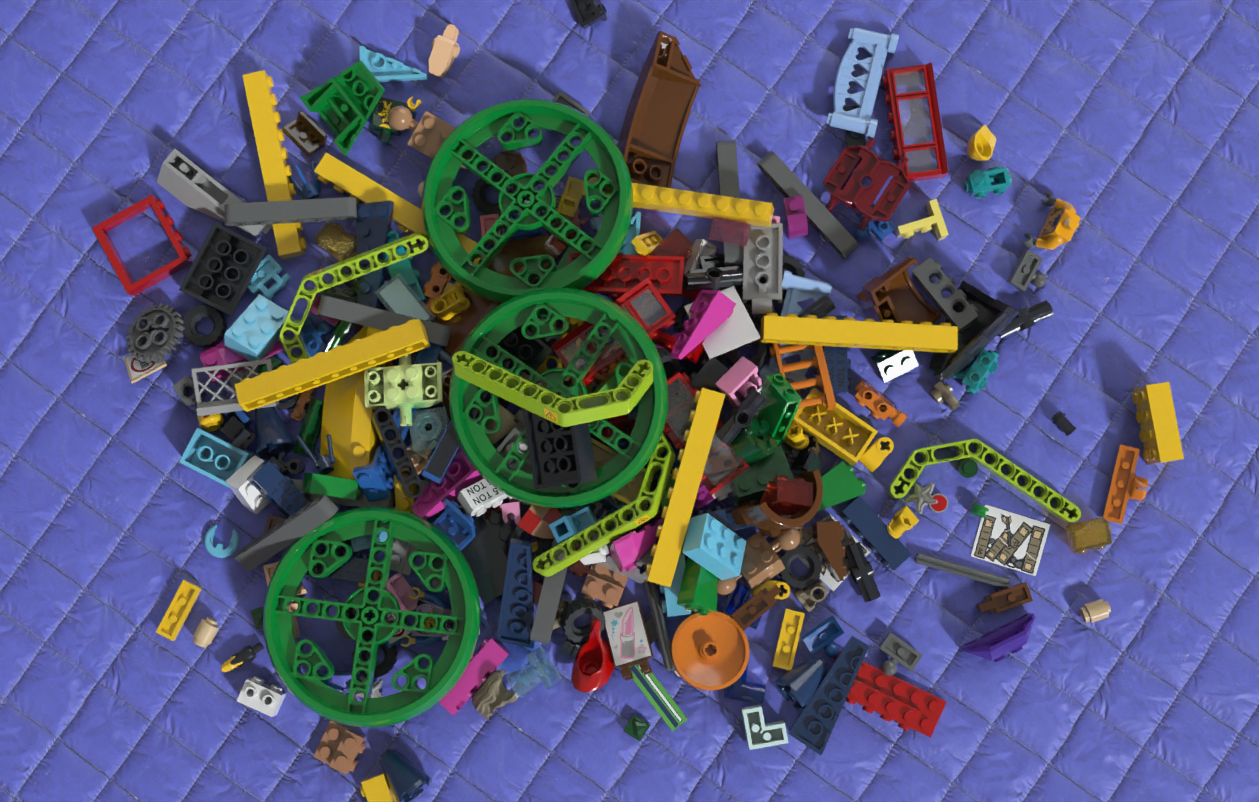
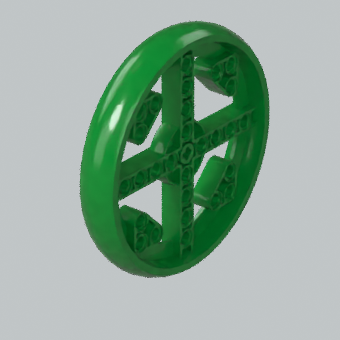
[421,99,633,303]
[449,288,668,508]
[263,507,480,727]

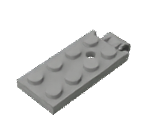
[743,223,783,314]

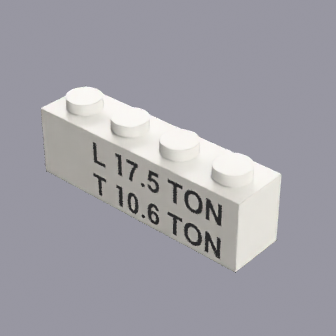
[457,462,533,517]

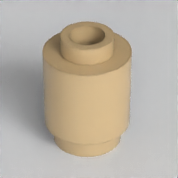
[1079,599,1111,623]
[192,617,219,648]

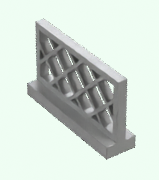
[191,359,279,416]

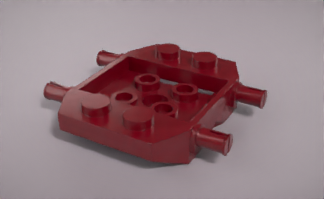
[823,137,911,231]

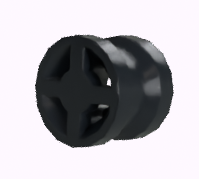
[560,638,582,660]

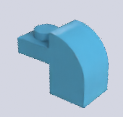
[549,506,597,543]

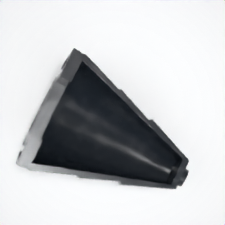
[929,281,1019,381]

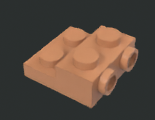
[581,563,628,609]
[313,720,367,775]

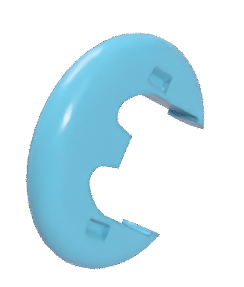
[204,524,239,558]

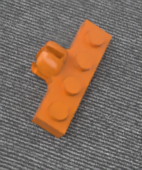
[1102,445,1148,525]

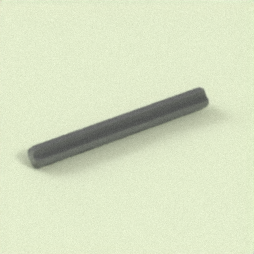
[914,553,1010,589]
[644,581,675,671]

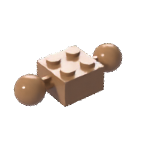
[388,106,477,169]
[717,527,800,595]

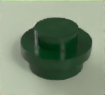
[958,459,978,478]

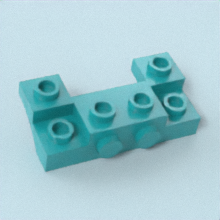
[385,230,427,313]

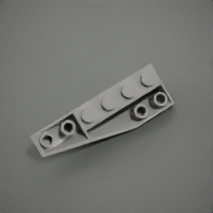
[157,148,266,237]

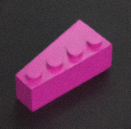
[439,638,510,716]

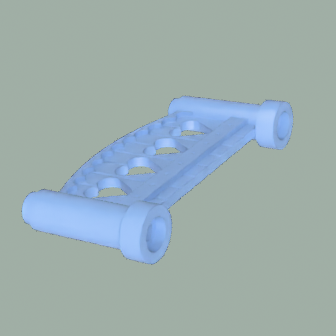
[826,27,899,138]
[757,270,832,390]

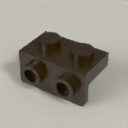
[283,110,327,157]

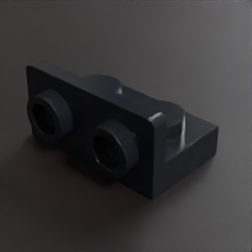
[570,0,608,29]

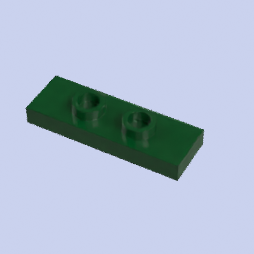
[293,397,324,457]

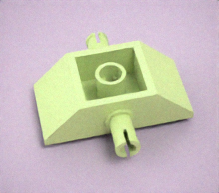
[364,354,443,426]

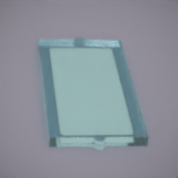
[374,273,435,321]

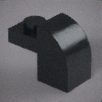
[220,413,256,450]

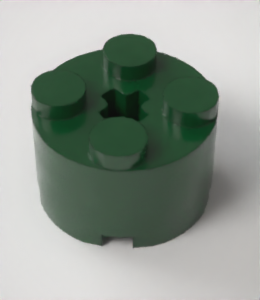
[731,419,777,465]

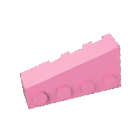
[715,356,762,408]

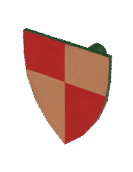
[517,505,562,539]

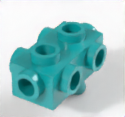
[964,166,1012,199]
[953,350,999,395]

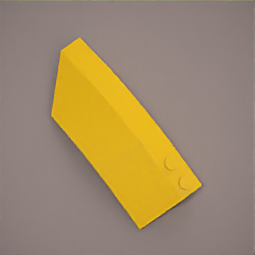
[320,326,386,480]

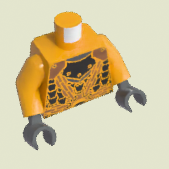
[1022,192,1080,250]

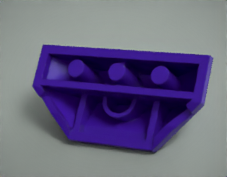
[960,613,1035,662]

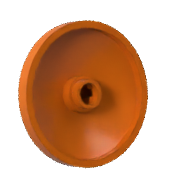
[671,612,749,691]

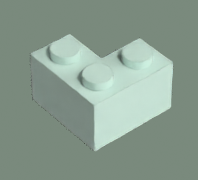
[741,704,788,750]

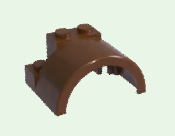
[856,257,941,351]
[730,469,823,538]

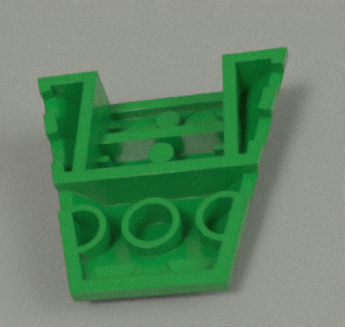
[299,60,385,156]

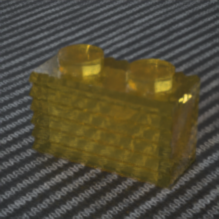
[315,221,357,261]
[1066,517,1112,554]

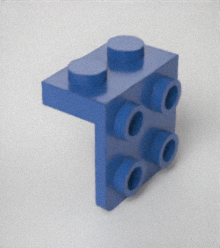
[353,445,395,502]
[432,499,476,551]

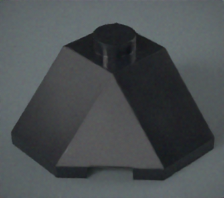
[790,436,824,475]

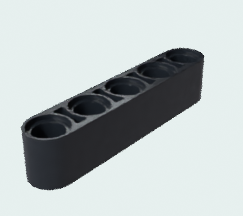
[371,408,423,499]

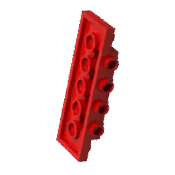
[568,253,685,301]
[832,651,946,738]

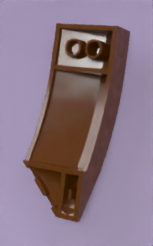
[617,31,701,188]
[434,235,568,356]

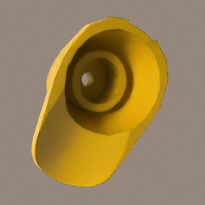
[967,125,996,161]

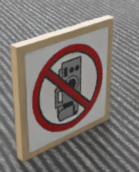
[124,354,167,384]

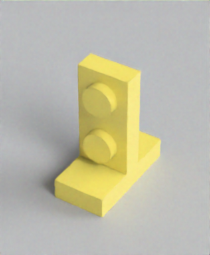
[895,199,949,241]

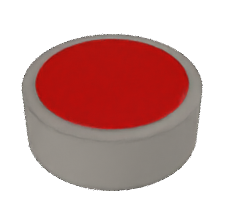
[928,493,948,513]

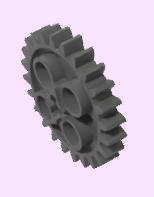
[125,303,185,364]

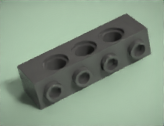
[912,257,979,334]

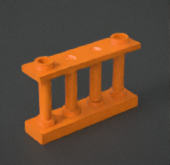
[769,343,836,410]

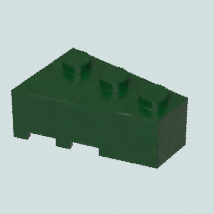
[730,445,795,505]

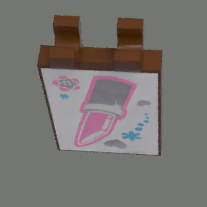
[603,601,654,681]

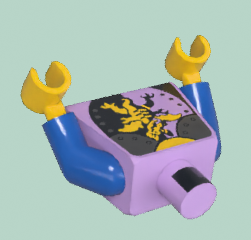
[401,586,455,647]

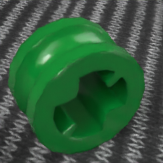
[969,504,989,518]

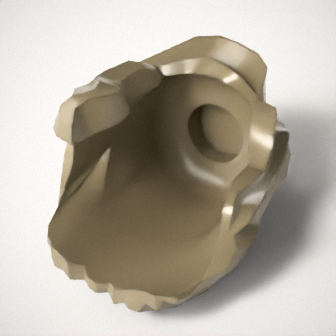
[472,670,519,720]

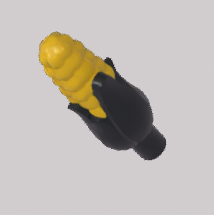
[221,642,264,672]

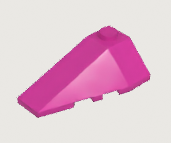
[670,290,736,359]
[200,339,284,383]
[411,447,484,519]
[609,518,664,572]

